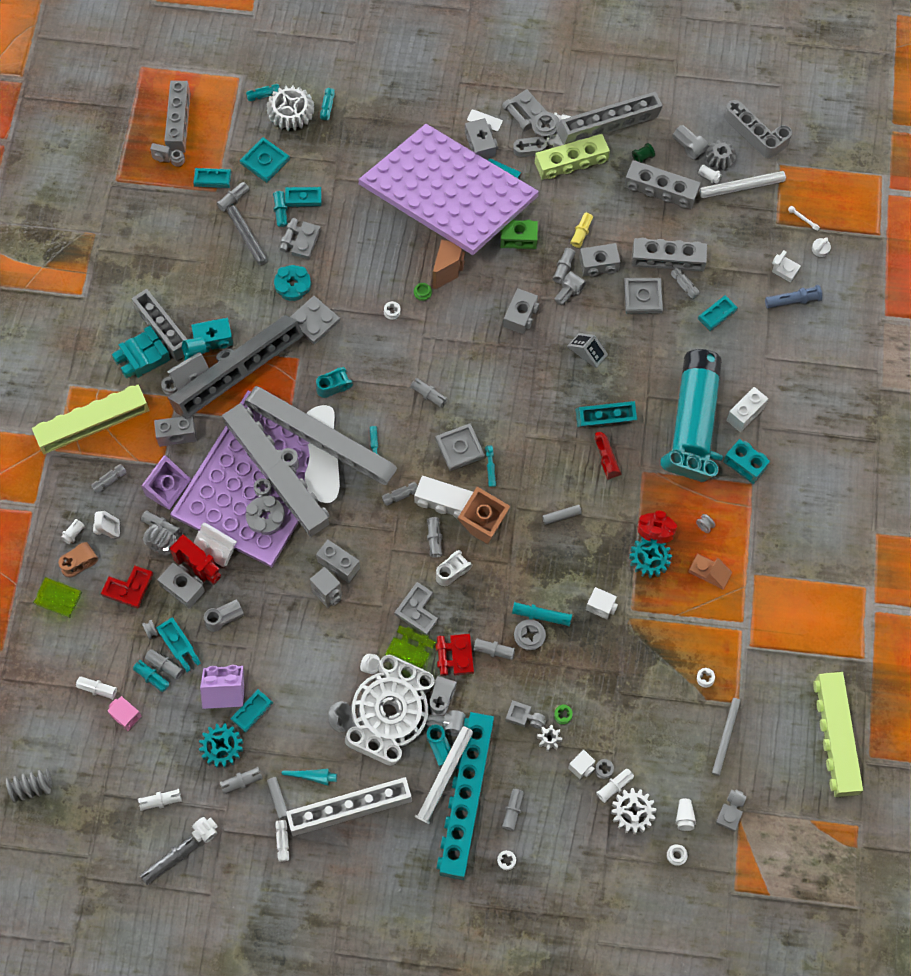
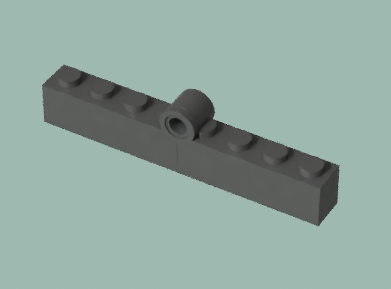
[168,315,304,419]

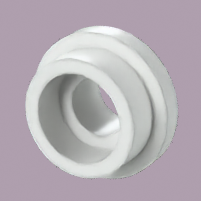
[667,844,688,866]

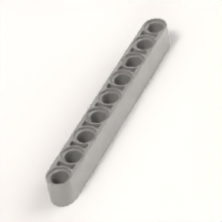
[244,386,397,485]

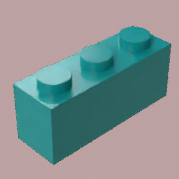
[575,401,637,427]

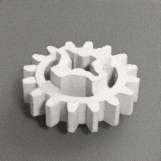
[611,788,656,834]

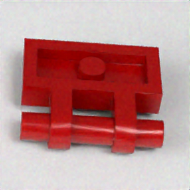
[435,634,474,676]

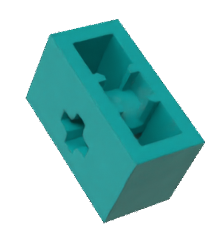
[191,317,234,352]

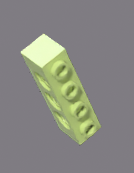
[535,134,610,180]

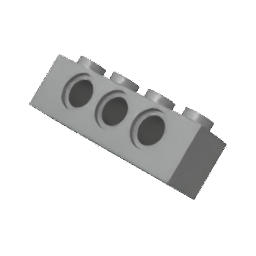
[165,81,191,153]
[624,160,701,209]
[632,238,707,272]
[131,289,187,361]

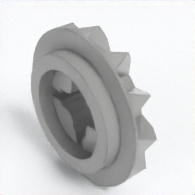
[532,112,560,138]
[514,619,546,651]

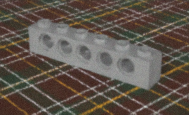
[557,92,663,145]

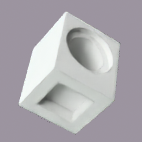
[586,587,618,619]

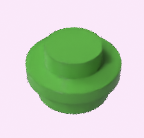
[414,283,432,301]

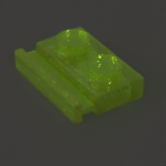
[33,577,82,618]

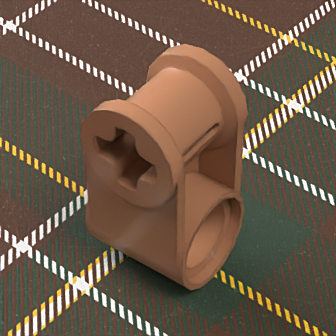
[58,542,98,577]

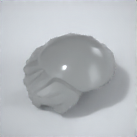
[328,701,354,732]

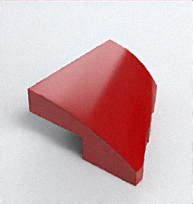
[594,431,622,480]

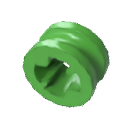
[554,705,573,725]

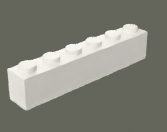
[286,777,412,836]

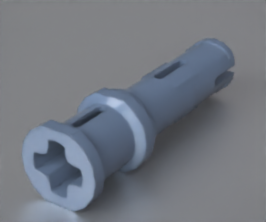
[765,285,822,309]

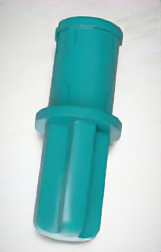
[273,191,288,227]
[133,660,170,692]

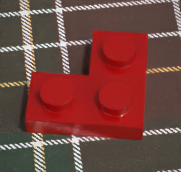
[101,565,154,609]

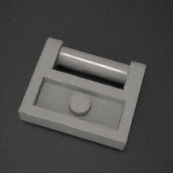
[502,89,547,131]

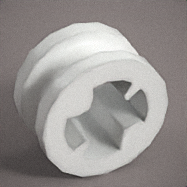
[384,301,400,320]
[697,668,715,688]
[497,850,516,870]

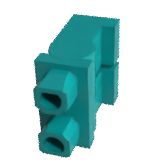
[112,326,170,378]

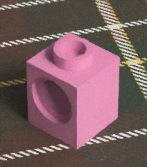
[108,696,142,731]

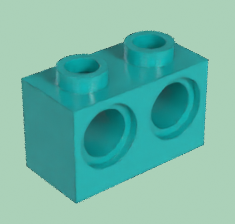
[723,439,770,485]

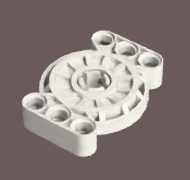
[345,655,434,766]

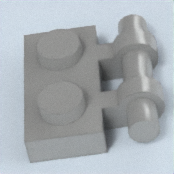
[280,218,321,260]

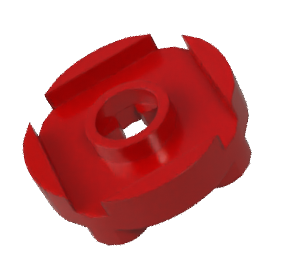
[637,510,677,543]

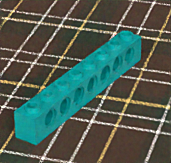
[436,712,494,880]

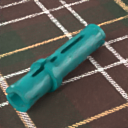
[512,602,572,627]

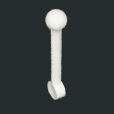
[788,206,820,231]

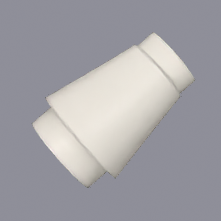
[676,798,696,831]

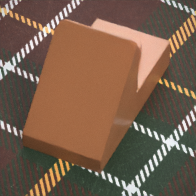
[689,554,732,590]

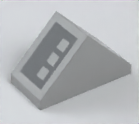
[567,333,608,368]

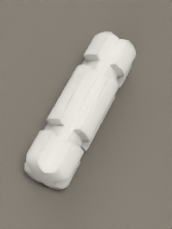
[276,820,289,862]

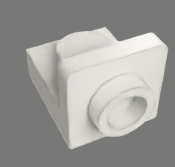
[772,250,801,282]

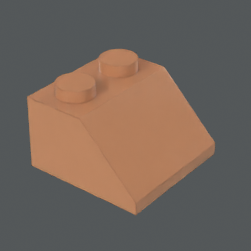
[433,240,466,289]
[457,487,510,544]

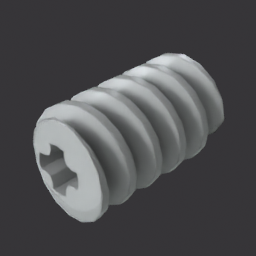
[6,768,52,802]

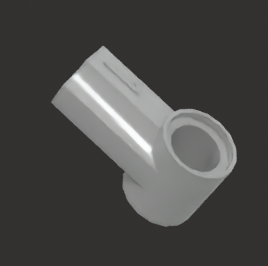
[672,125,709,159]
[204,599,244,632]

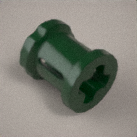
[632,143,655,163]

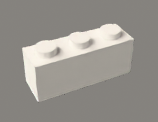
[414,476,473,519]

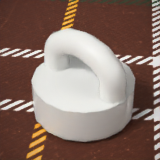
[812,238,831,257]
[360,654,380,674]

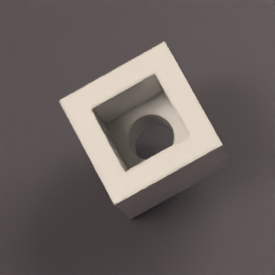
[568,750,595,779]

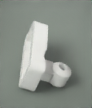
[93,511,120,538]

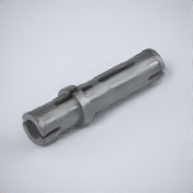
[140,836,198,885]

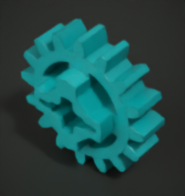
[629,537,672,578]
[199,723,243,768]

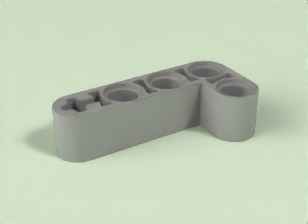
[725,100,792,158]

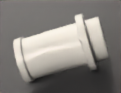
[698,164,722,184]
[61,519,85,544]

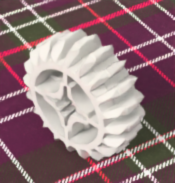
[267,86,314,131]

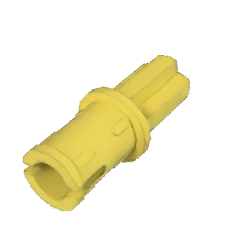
[570,212,593,248]

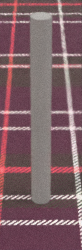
[712,698,741,776]

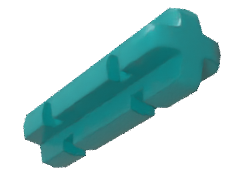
[246,84,280,101]
[320,88,335,121]

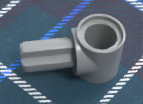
[555,271,586,305]
[426,710,466,737]

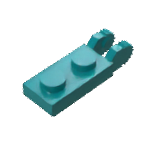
[156,617,201,672]

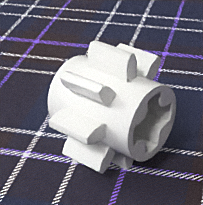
[537,725,562,752]
[192,817,218,843]

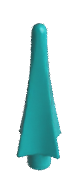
[281,769,337,786]

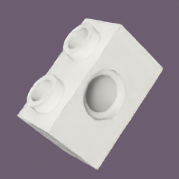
[726,387,768,432]

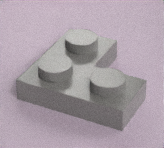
[394,582,438,636]

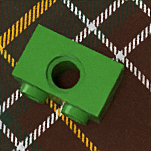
[500,219,538,249]

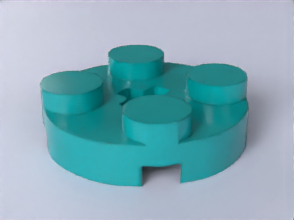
[274,265,311,301]

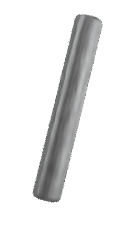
[227,205,267,265]

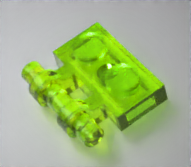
[385,625,435,669]

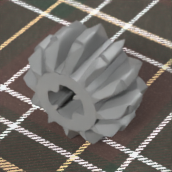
[706,140,736,171]
[143,525,177,555]

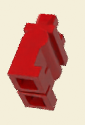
[170,534,221,585]

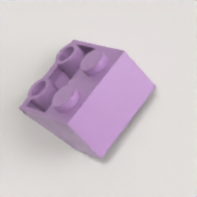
[200,665,244,709]

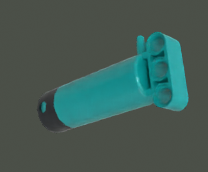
[660,349,723,482]

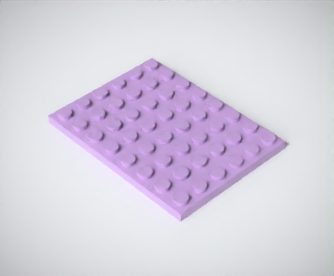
[358,124,539,255]
[170,390,310,568]

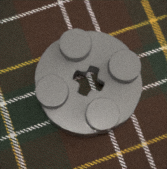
[246,496,285,535]

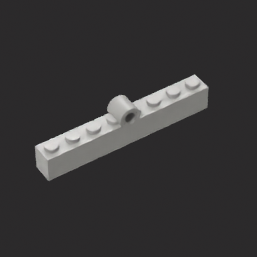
[222,403,330,537]

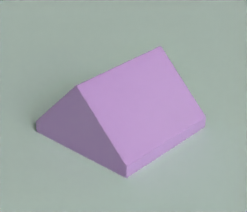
[142,456,192,510]

